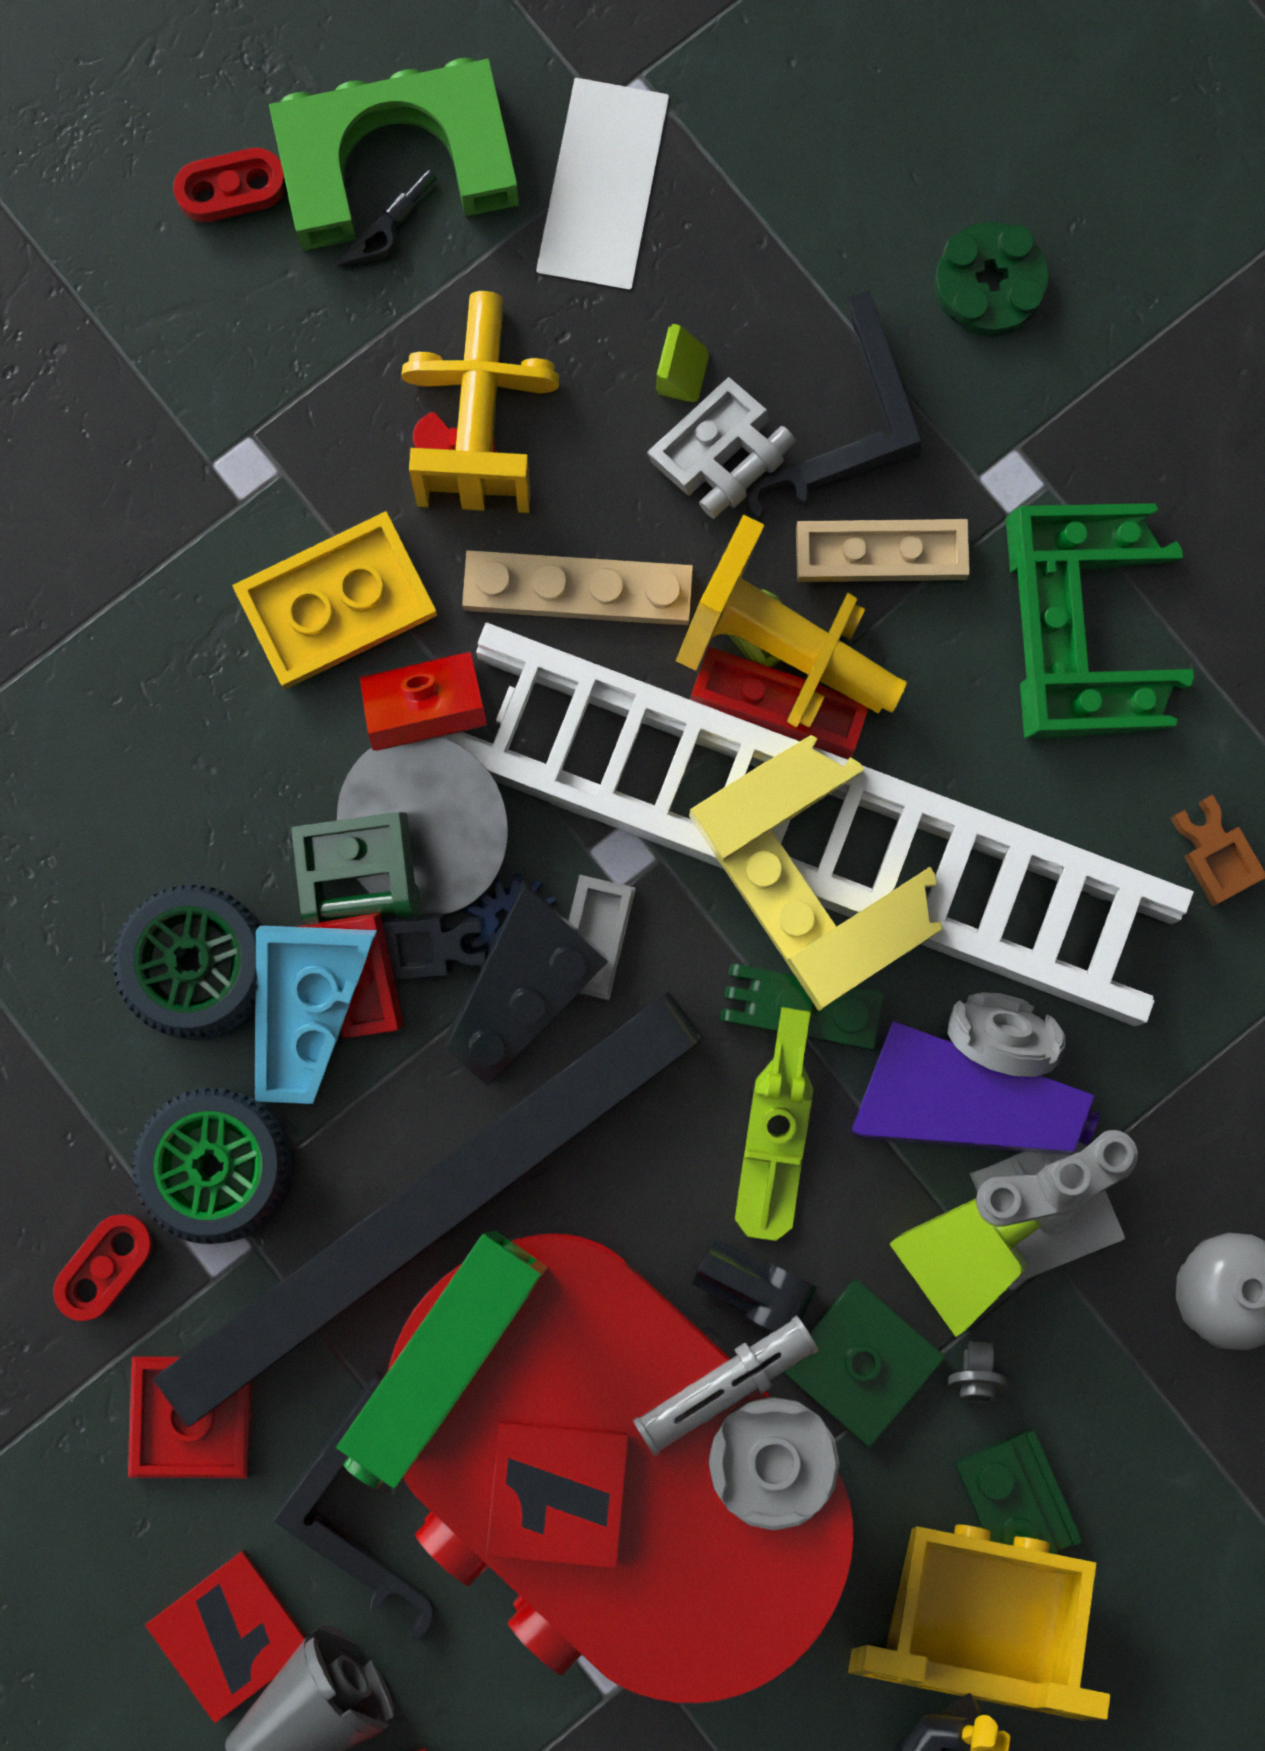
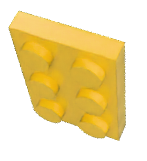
[232,511,438,690]

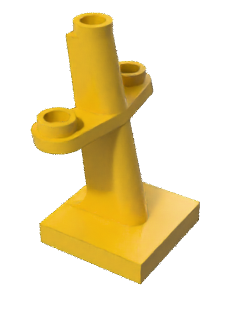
[401,291,559,513]
[676,515,907,728]

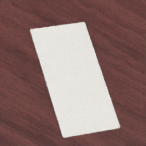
[536,78,669,289]

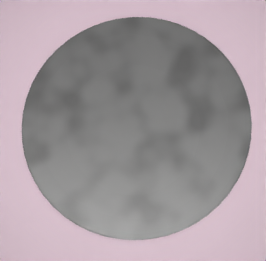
[337,737,508,916]

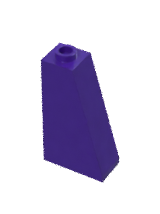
[851,1021,1101,1155]

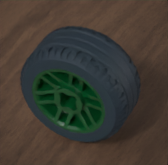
[113,884,262,1040]

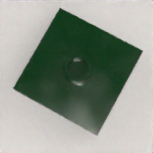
[784,1278,945,1448]

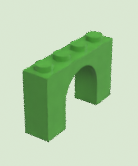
[269,58,519,251]

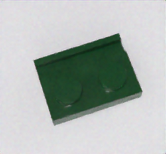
[953,1429,1082,1554]

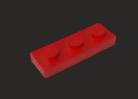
[690,646,869,759]

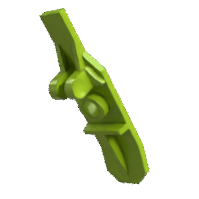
[735,1007,814,1242]

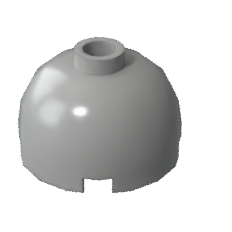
[1176,1233,1265,1351]

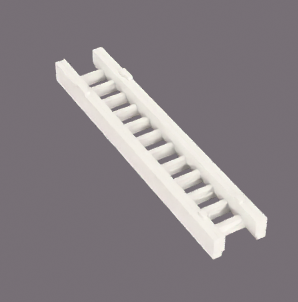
[440,623,1194,1026]

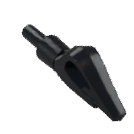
[335,169,437,268]

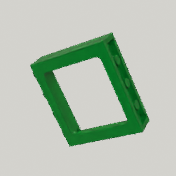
[336,1231,548,1489]

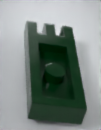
[720,964,884,1051]

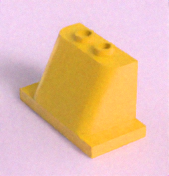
[848,1525,1110,1721]

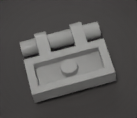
[647,377,796,519]

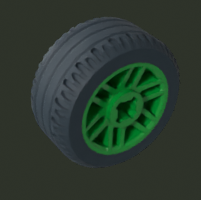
[132,1088,293,1244]

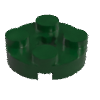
[934,222,1048,337]

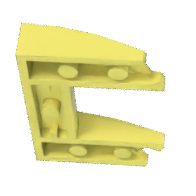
[689,735,942,1011]

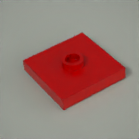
[360,652,487,751]

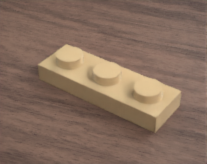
[796,519,969,582]

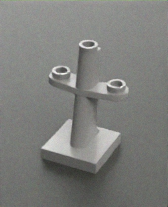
[970,1130,1138,1283]

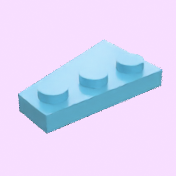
[255,925,377,1104]

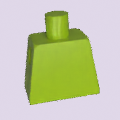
[890,1198,1041,1337]

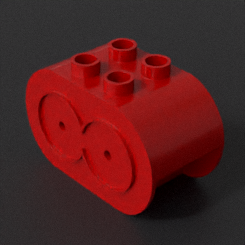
[388,1233,853,1703]

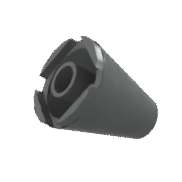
[225,1625,394,1751]

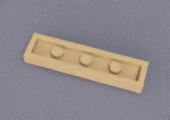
[462,550,693,626]

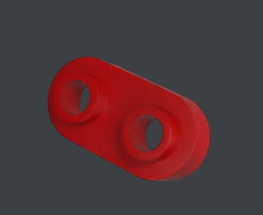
[173,148,286,222]
[53,1214,154,1321]

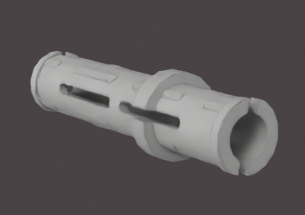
[633,1316,819,1456]

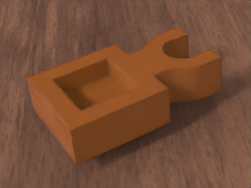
[1170,795,1265,906]

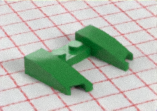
[1006,503,1194,739]

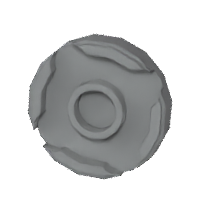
[948,992,1065,1077]
[708,1396,839,1530]

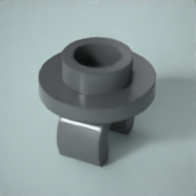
[948,1341,1008,1404]

